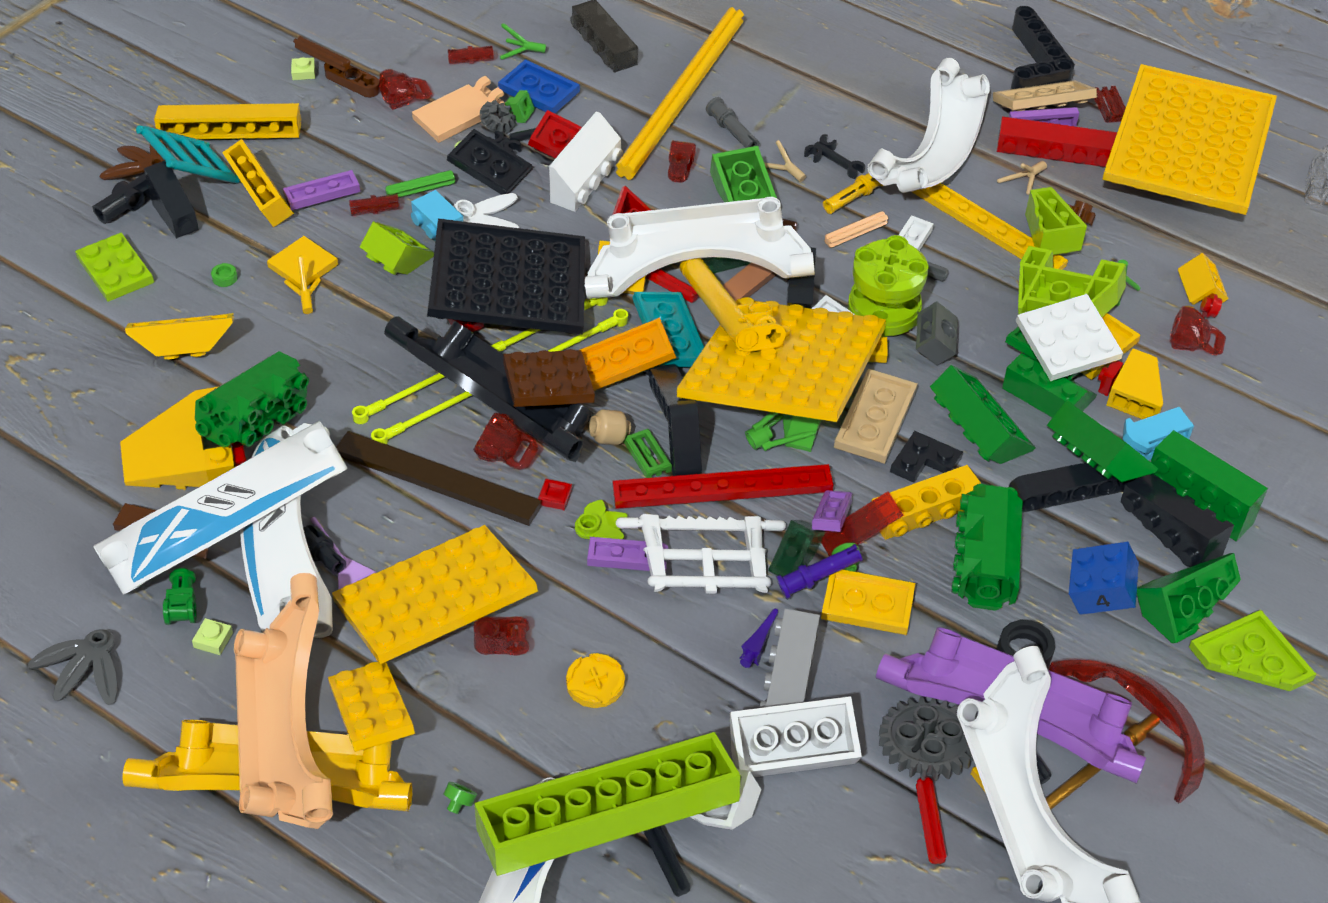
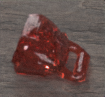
[379,69,432,110]
[1170,306,1226,355]
[473,412,539,470]

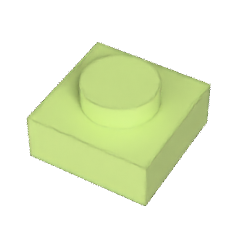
[291,57,315,80]
[192,618,233,655]

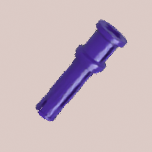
[776,544,863,600]

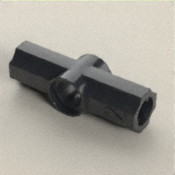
[92,173,150,224]

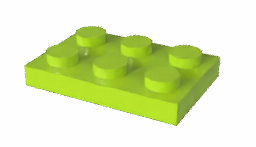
[75,233,154,302]

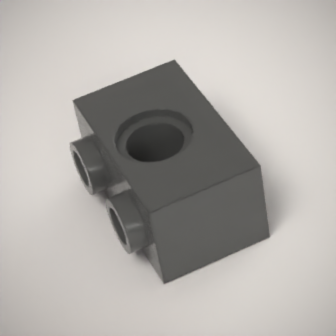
[916,301,958,365]

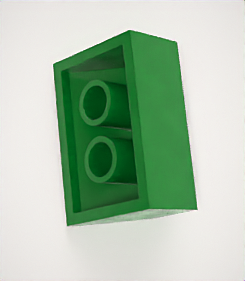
[1002,353,1097,418]

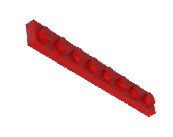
[613,464,833,509]

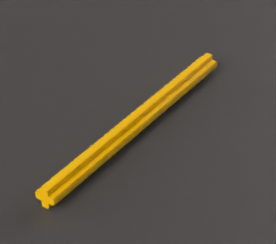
[615,7,744,180]

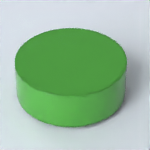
[211,263,238,287]

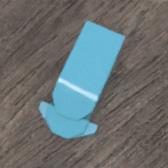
[1122,407,1194,460]

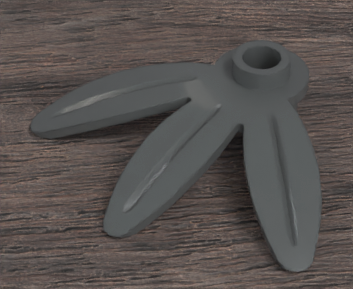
[28,629,117,705]

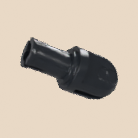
[303,525,346,575]

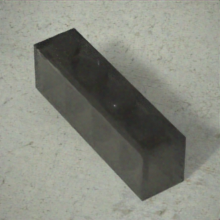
[570,0,638,73]

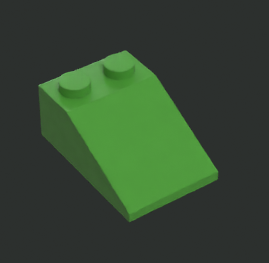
[710,146,777,202]

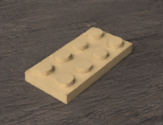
[993,80,1097,112]
[834,369,918,464]

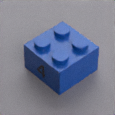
[1069,541,1139,615]

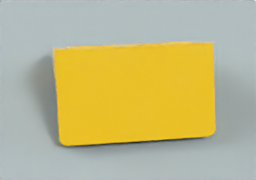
[1178,253,1228,305]

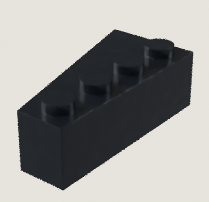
[1120,474,1234,567]

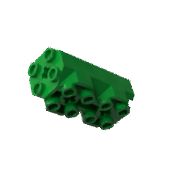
[195,351,309,448]
[951,484,1023,611]

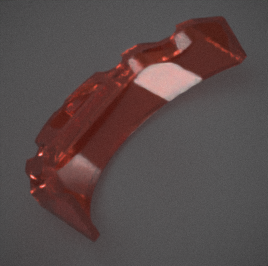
[1049,659,1205,804]

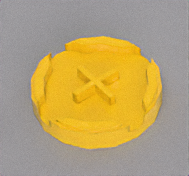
[566,653,625,708]

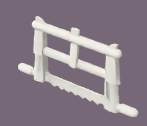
[616,514,786,594]

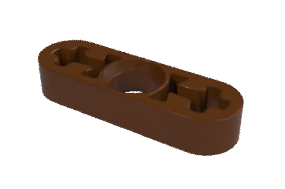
[324,63,380,98]

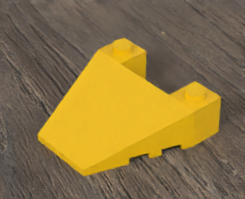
[120,386,236,490]

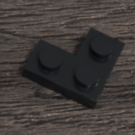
[890,431,963,483]

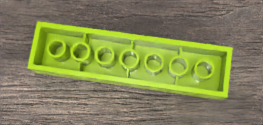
[474,732,740,876]

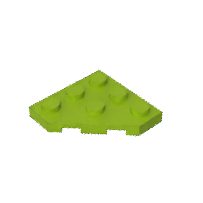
[1189,610,1316,691]

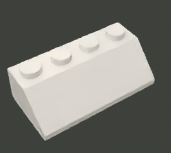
[549,111,623,212]
[730,696,862,777]

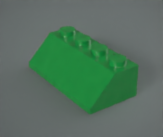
[930,365,1036,464]
[1047,400,1159,482]

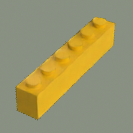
[154,103,302,139]

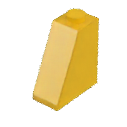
[1106,348,1163,419]

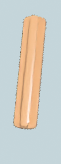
[824,211,888,248]

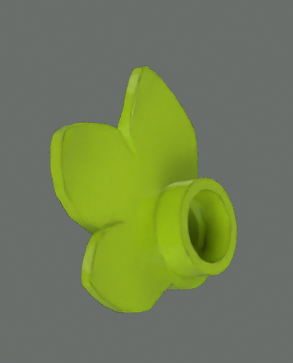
[575,500,627,539]

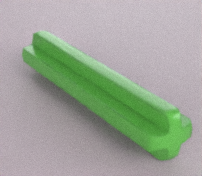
[385,170,455,200]

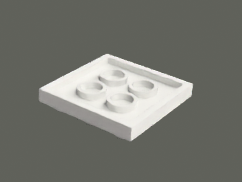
[1016,294,1123,381]

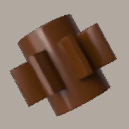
[1068,200,1096,226]

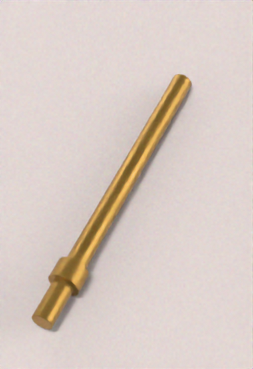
[1045,714,1160,810]

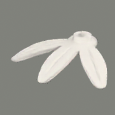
[453,193,519,228]

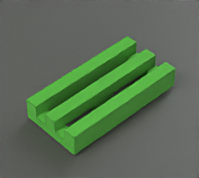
[624,429,672,478]

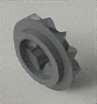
[480,100,515,134]

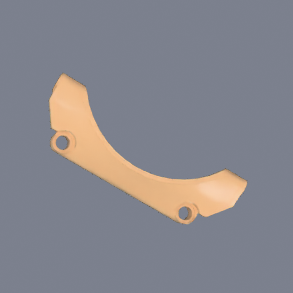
[234,573,333,829]

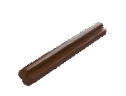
[293,36,352,72]

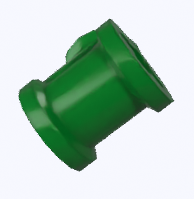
[163,568,197,625]

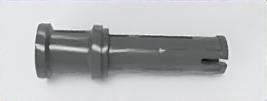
[706,97,760,148]

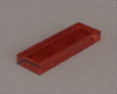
[817,491,904,556]

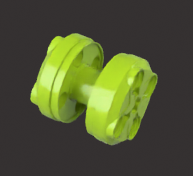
[848,235,928,337]

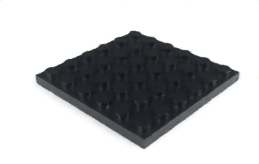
[427,218,585,334]

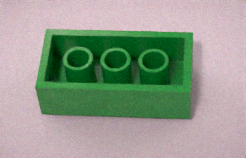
[1151,430,1268,542]

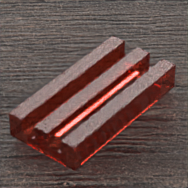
[1094,86,1126,123]

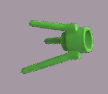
[745,412,815,451]

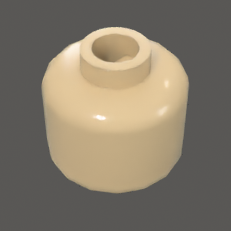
[589,409,631,445]

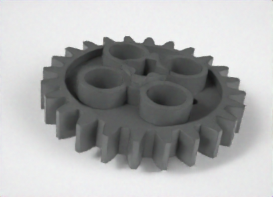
[879,697,974,781]

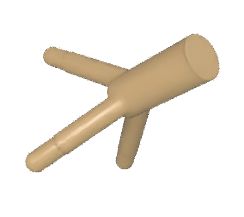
[764,140,806,182]
[997,161,1047,195]

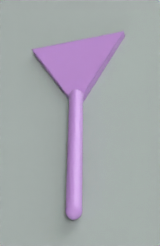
[311,517,376,590]

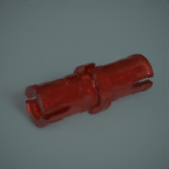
[448,46,494,64]
[349,193,400,216]

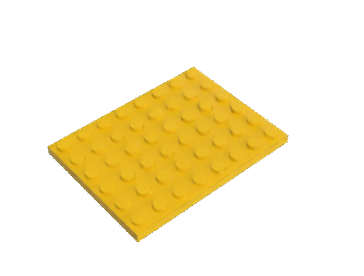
[1102,64,1277,215]
[677,297,886,422]

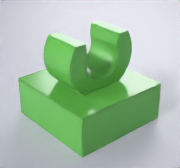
[504,90,535,123]

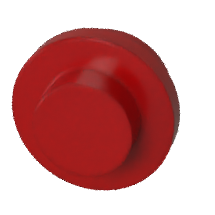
[1200,293,1222,318]

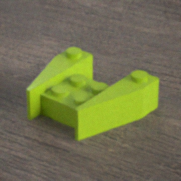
[1018,246,1126,317]

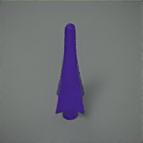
[740,608,778,668]

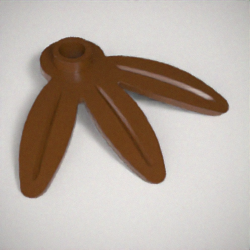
[99,140,167,180]

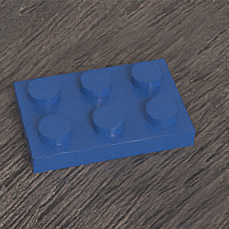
[498,59,580,113]

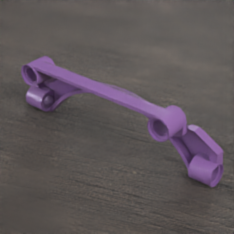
[876,627,1146,784]

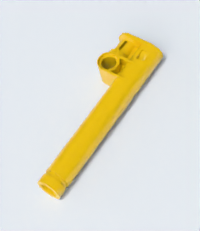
[680,258,786,352]

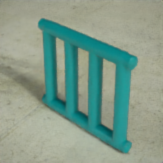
[136,125,240,183]

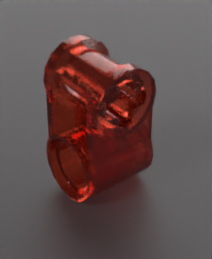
[668,140,696,183]
[473,616,530,656]

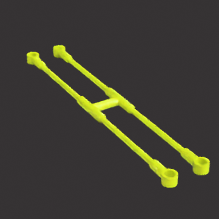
[352,297,628,445]

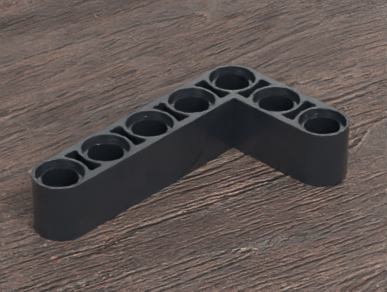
[1010,6,1075,90]
[648,364,702,476]

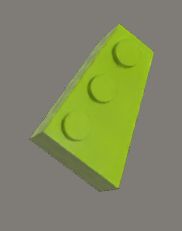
[1025,187,1087,255]

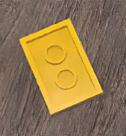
[821,570,915,635]

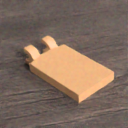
[412,76,505,143]

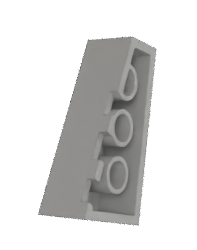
[760,609,820,708]

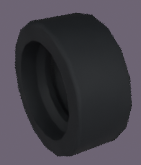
[997,620,1055,669]

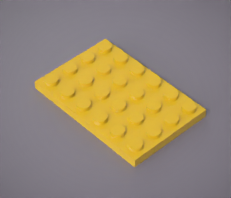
[332,525,538,664]

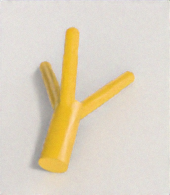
[284,255,321,314]

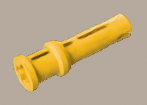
[823,173,883,214]

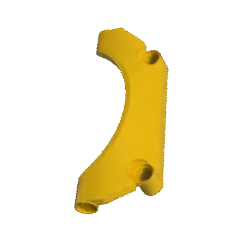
[123,720,413,812]

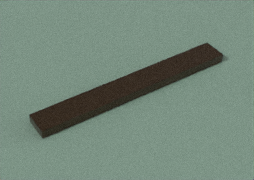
[336,431,541,526]

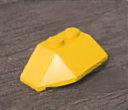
[125,313,234,359]

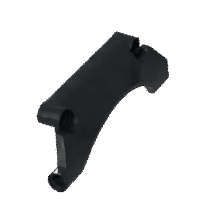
[384,316,594,462]

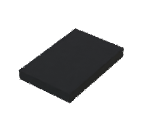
[447,129,532,195]

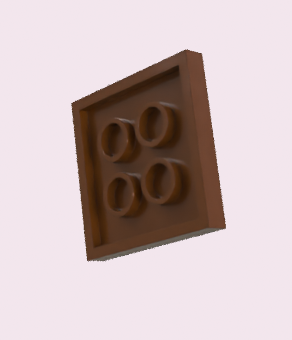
[503,349,595,407]

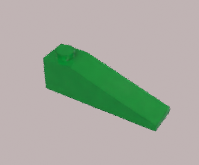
[1137,553,1241,643]

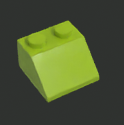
[360,221,434,275]

